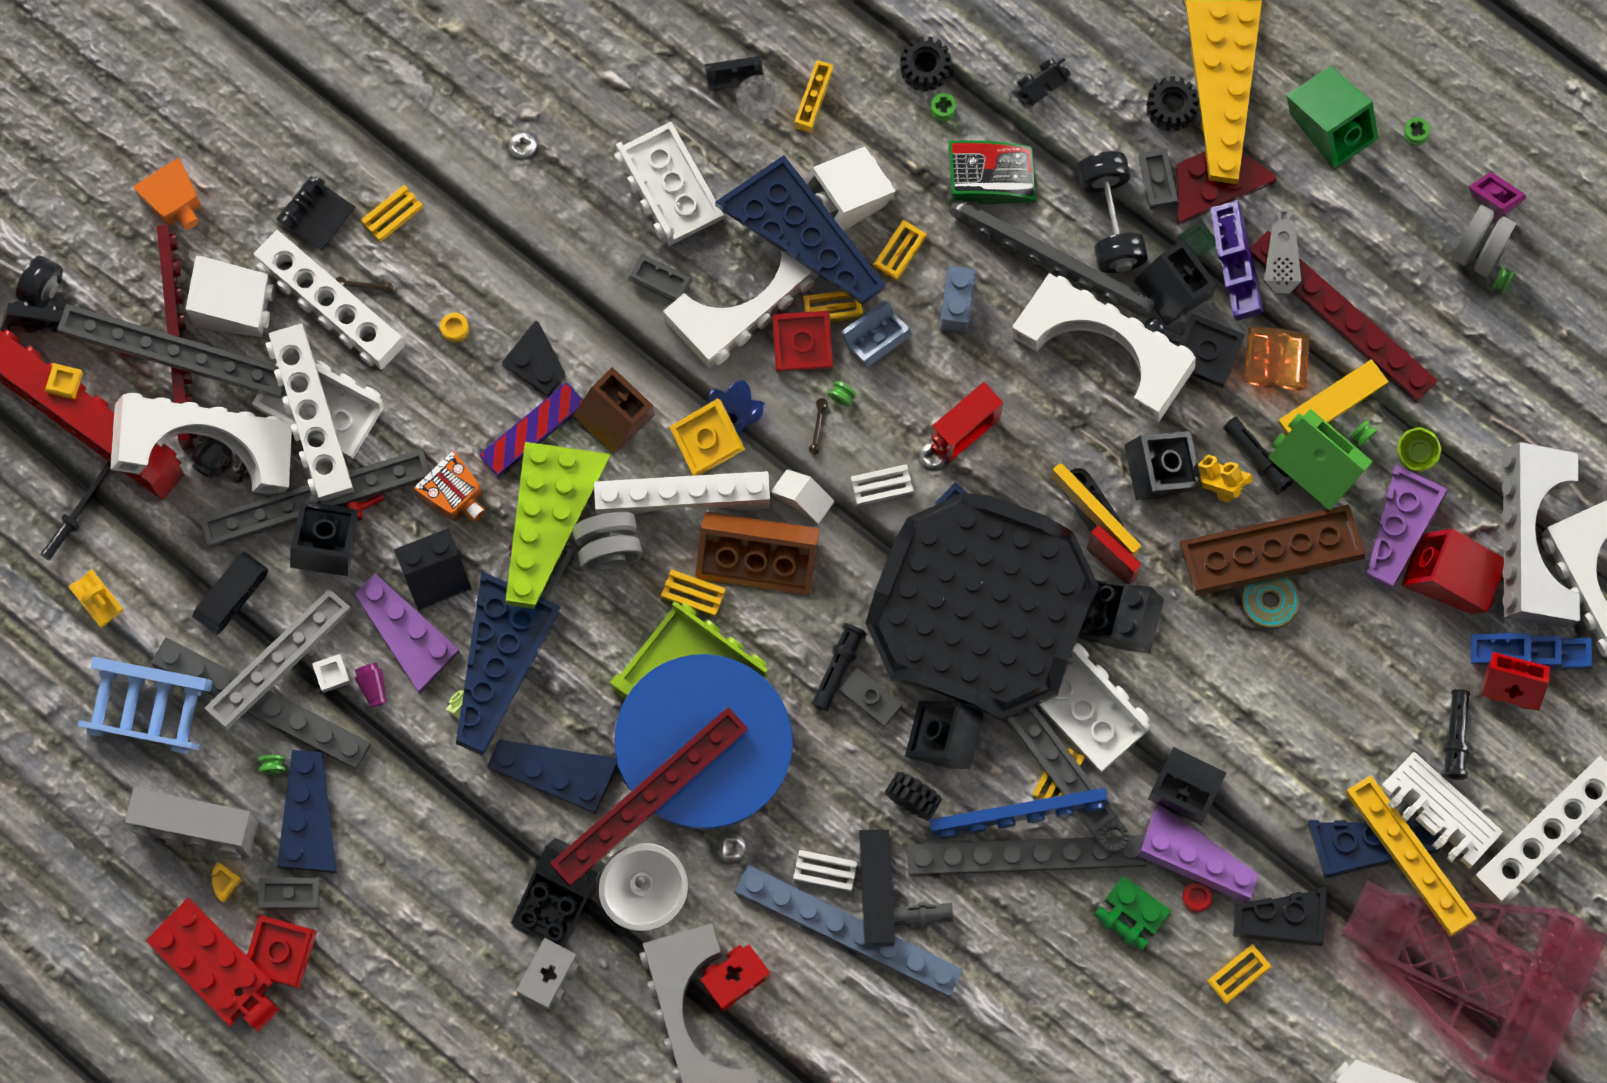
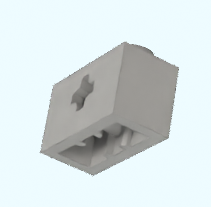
[516,938,580,1012]

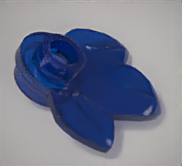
[708,380,765,434]

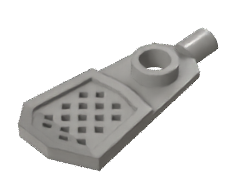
[1264,209,1301,295]

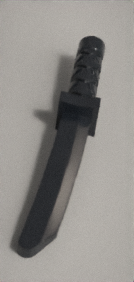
[40,461,111,561]

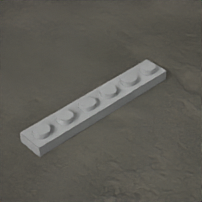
[204,589,351,731]

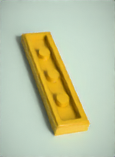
[1278,359,1389,435]
[1051,463,1141,557]

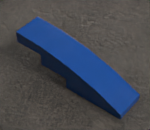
[1471,633,1593,669]

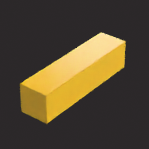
[794,60,833,133]

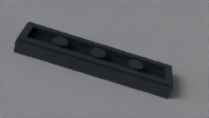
[858,830,895,946]

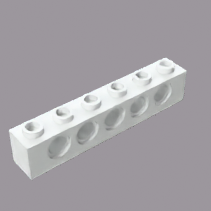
[253,230,405,370]
[266,323,354,502]
[1471,756,1607,906]

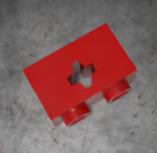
[1481,652,1550,711]
[700,944,771,1013]

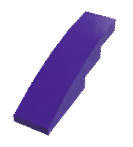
[1211,200,1263,321]

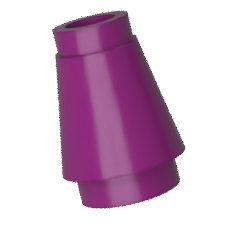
[354,662,388,708]

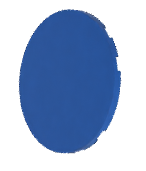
[614,654,793,830]

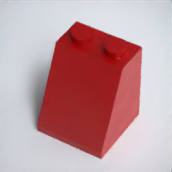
[1401,528,1504,614]

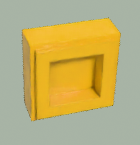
[45,363,83,400]

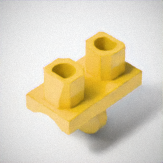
[1198,455,1253,502]
[68,569,124,628]

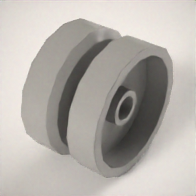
[1451,205,1516,278]
[572,512,644,572]

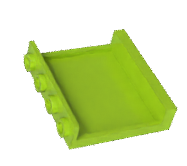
[610,600,768,699]

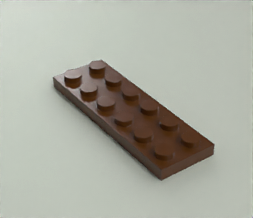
[1180,505,1366,596]

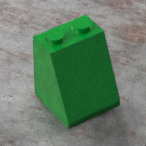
[1286,66,1379,169]

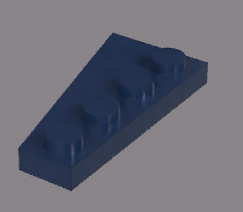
[487,740,617,814]
[277,750,337,873]
[1308,820,1440,879]

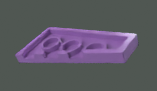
[1367,464,1447,589]
[355,574,460,694]
[1138,804,1259,903]

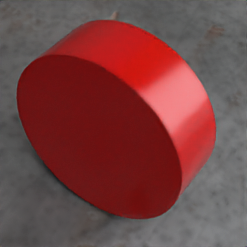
[1182,882,1213,913]

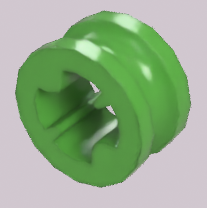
[931,93,956,122]
[1404,118,1430,146]
[1491,266,1515,295]
[828,381,857,408]
[1349,420,1378,448]
[258,755,285,775]

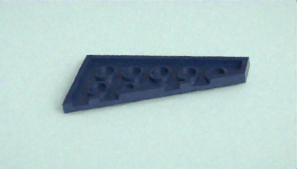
[715,155,886,305]
[456,571,561,756]

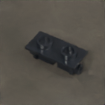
[704,56,764,91]
[1012,57,1071,107]

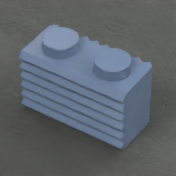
[939,266,976,334]

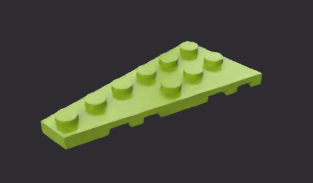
[505,442,611,609]

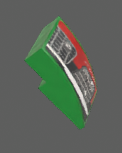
[948,140,1036,205]

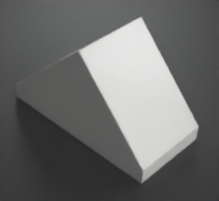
[770,470,834,525]

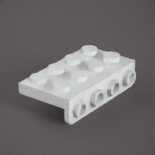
[614,122,724,246]
[252,353,384,460]
[1036,643,1150,774]

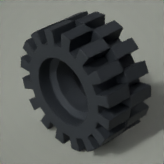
[900,36,951,91]
[1146,76,1199,132]
[885,771,942,821]

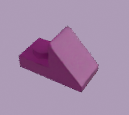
[1469,172,1526,223]

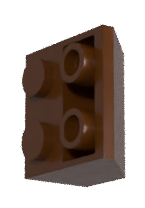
[573,367,655,455]

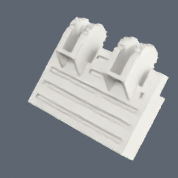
[1380,752,1503,868]

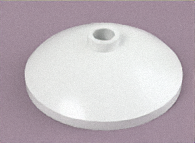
[598,843,688,931]

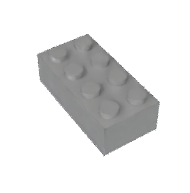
[125,788,258,860]

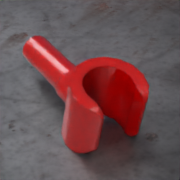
[346,494,384,522]

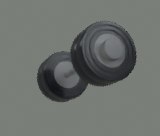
[1077,151,1148,273]
[0,255,63,308]

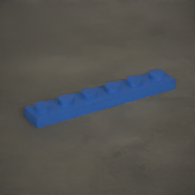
[929,788,1110,839]

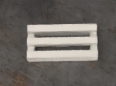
[851,464,914,506]
[793,850,857,892]

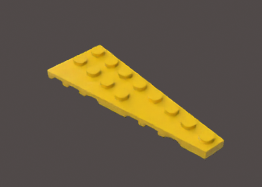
[1184,0,1262,184]

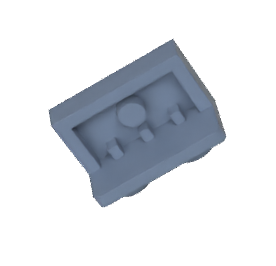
[841,300,912,368]

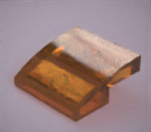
[1245,327,1310,391]

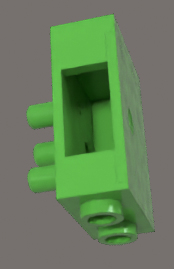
[1268,408,1373,510]

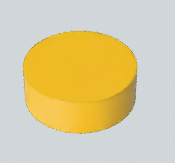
[440,313,469,343]

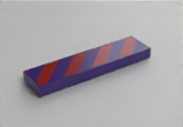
[479,382,583,478]

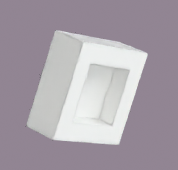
[312,654,350,693]

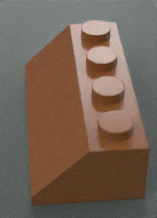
[695,511,820,595]

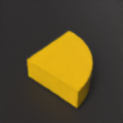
[212,861,242,904]

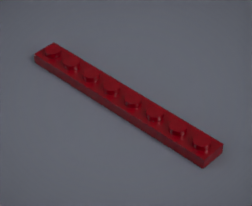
[157,224,198,450]
[1251,231,1438,403]
[550,707,748,887]

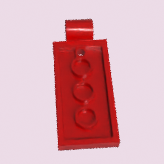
[146,897,280,1032]

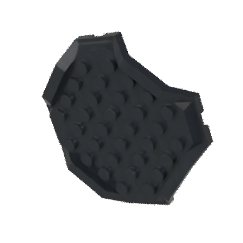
[865,493,1099,721]

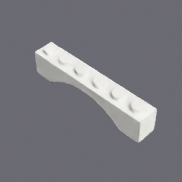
[594,471,770,515]

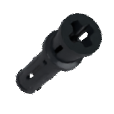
[1223,416,1295,495]
[811,623,867,712]
[1441,689,1470,780]

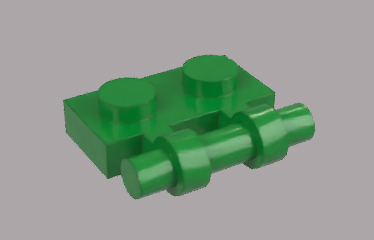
[1093,875,1171,951]

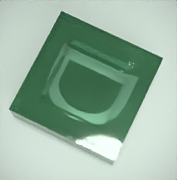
[1178,220,1216,259]

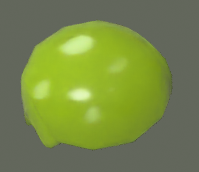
[1396,427,1441,472]

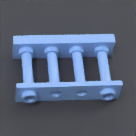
[78,657,213,754]

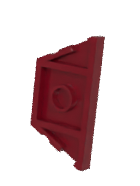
[1177,152,1277,226]

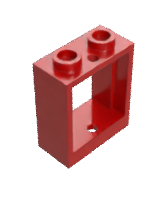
[930,382,1003,463]

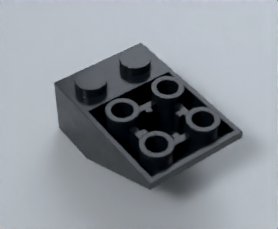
[1078,580,1164,654]
[511,837,606,948]

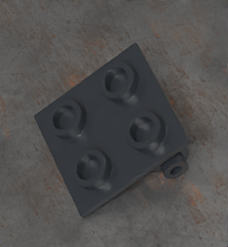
[276,176,356,251]

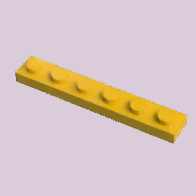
[1346,775,1476,937]

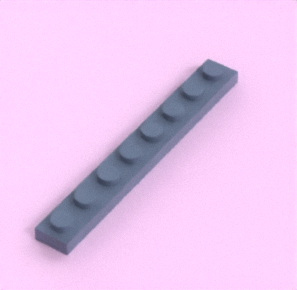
[735,865,963,998]

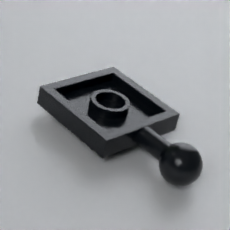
[1144,313,1245,388]

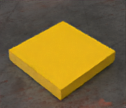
[669,399,745,476]

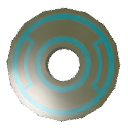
[1241,576,1300,630]

